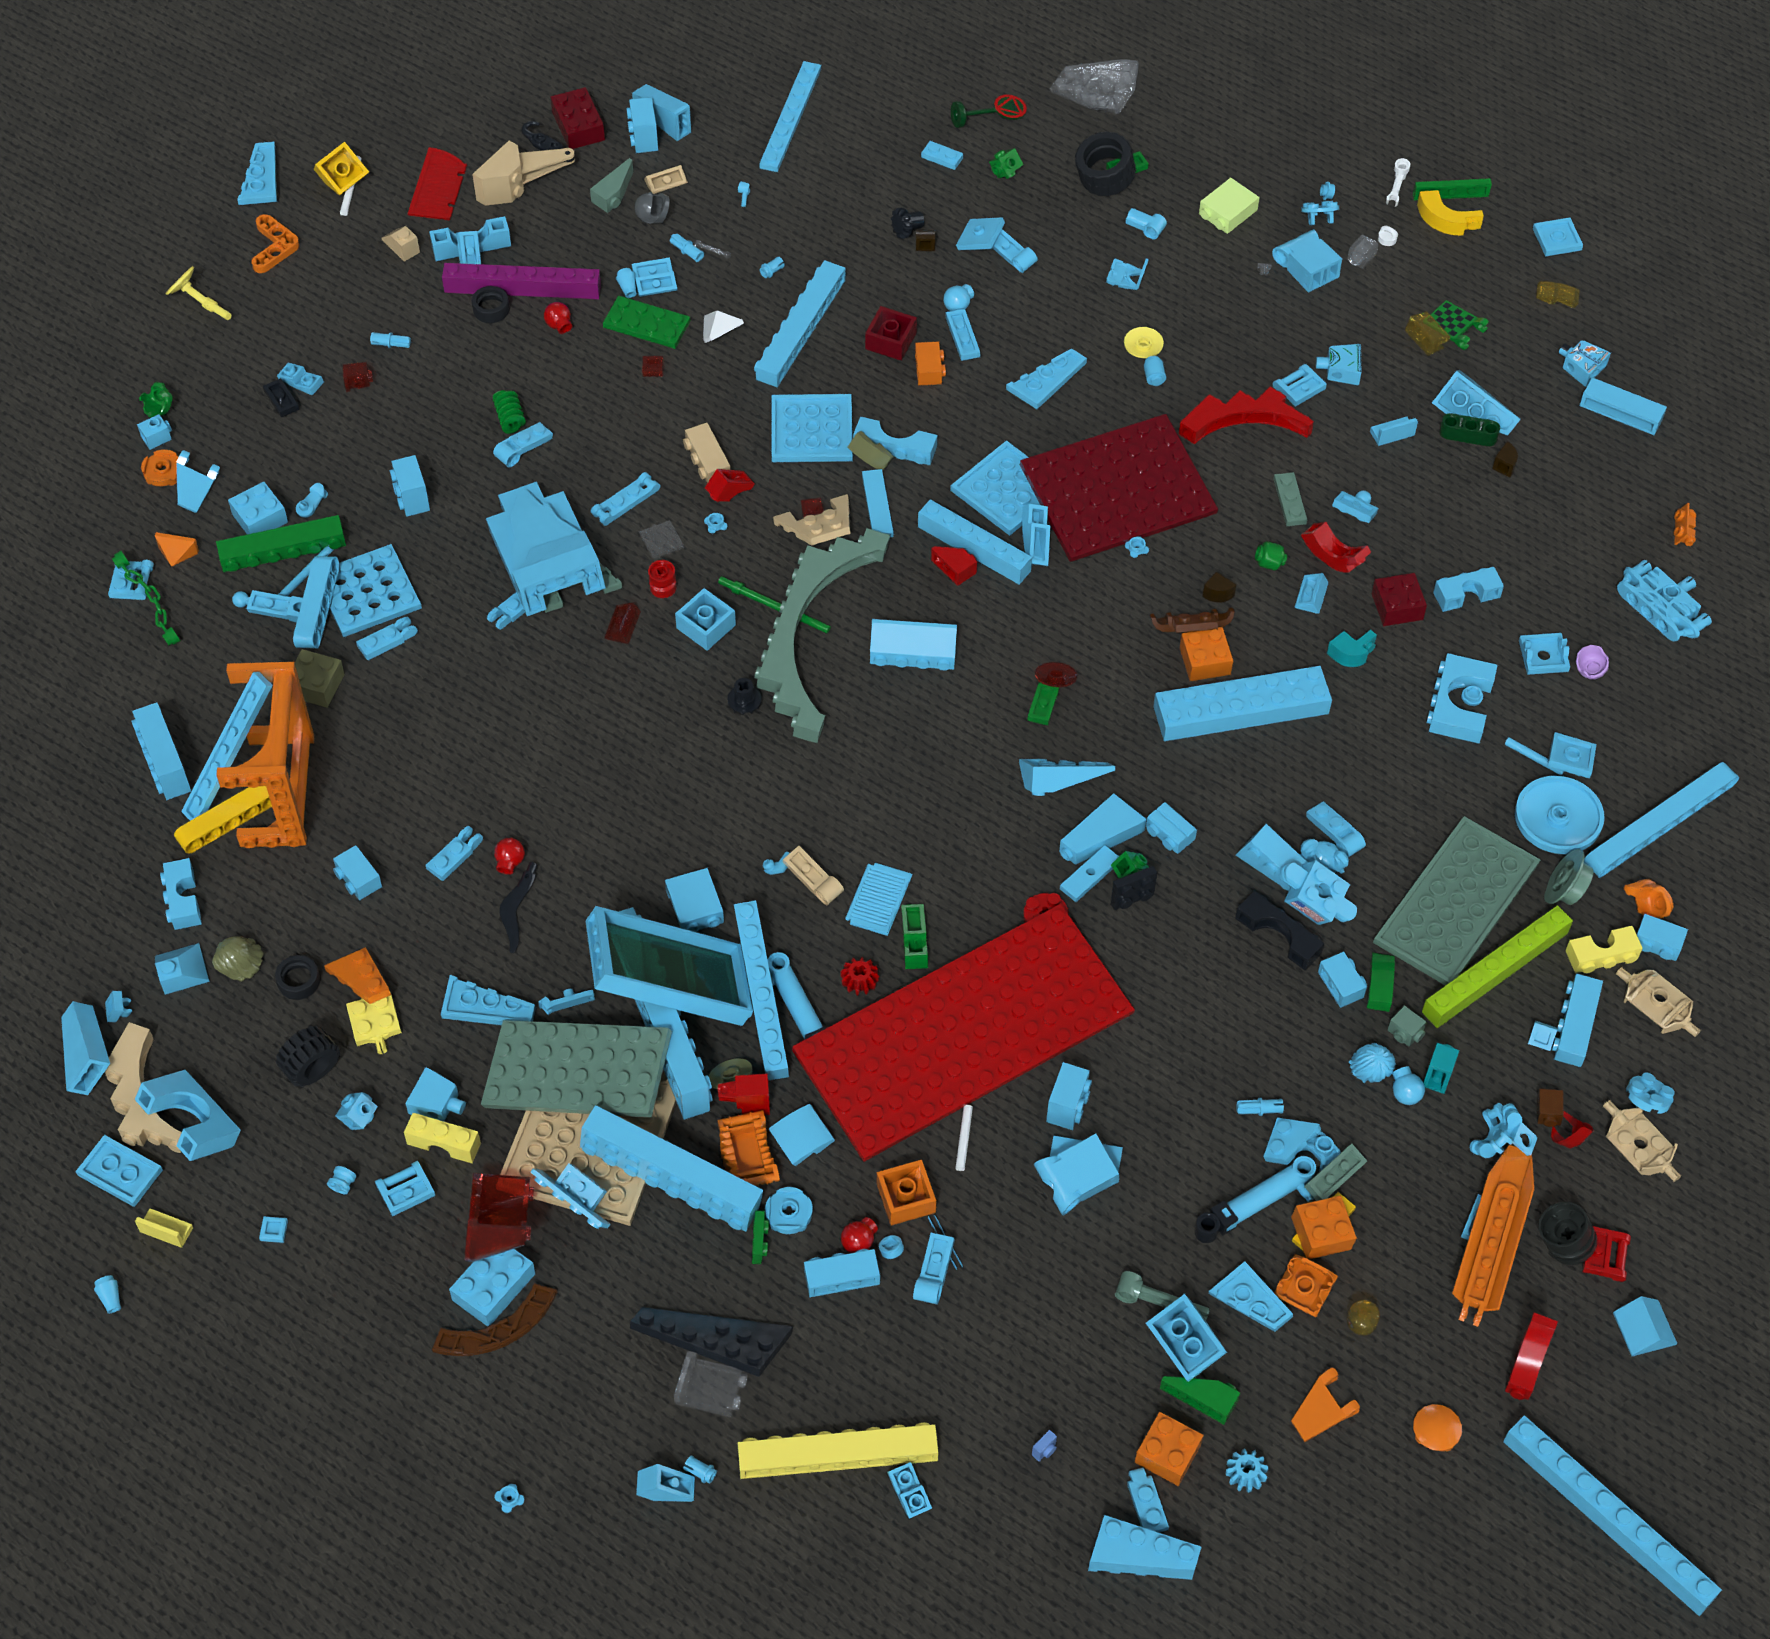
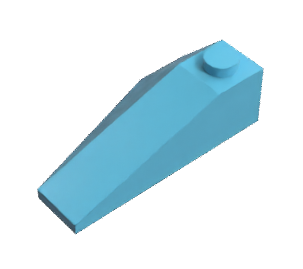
[1019,759,1115,796]

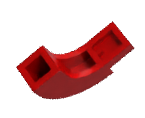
[1301,522,1371,573]

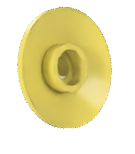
[1124,327,1164,358]

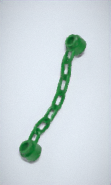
[111,550,181,646]

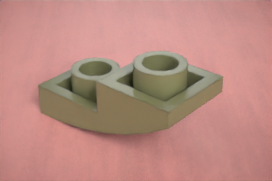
[848,431,894,471]

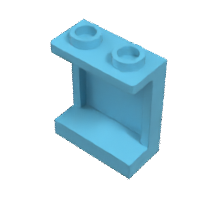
[665,868,724,932]

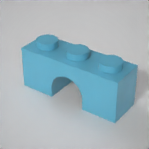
[1433,567,1504,612]
[160,858,202,930]

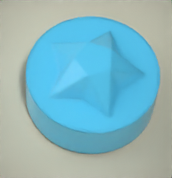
[879,1235,904,1259]

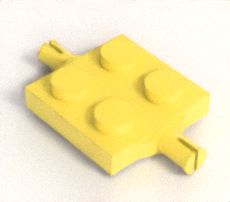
[346,992,402,1054]

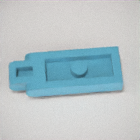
[1127,1467,1169,1533]

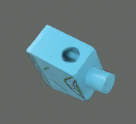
[1315,344,1361,385]

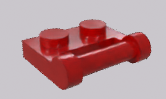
[1583,1226,1631,1282]

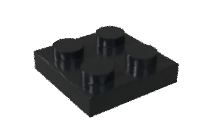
[1110,866,1157,910]

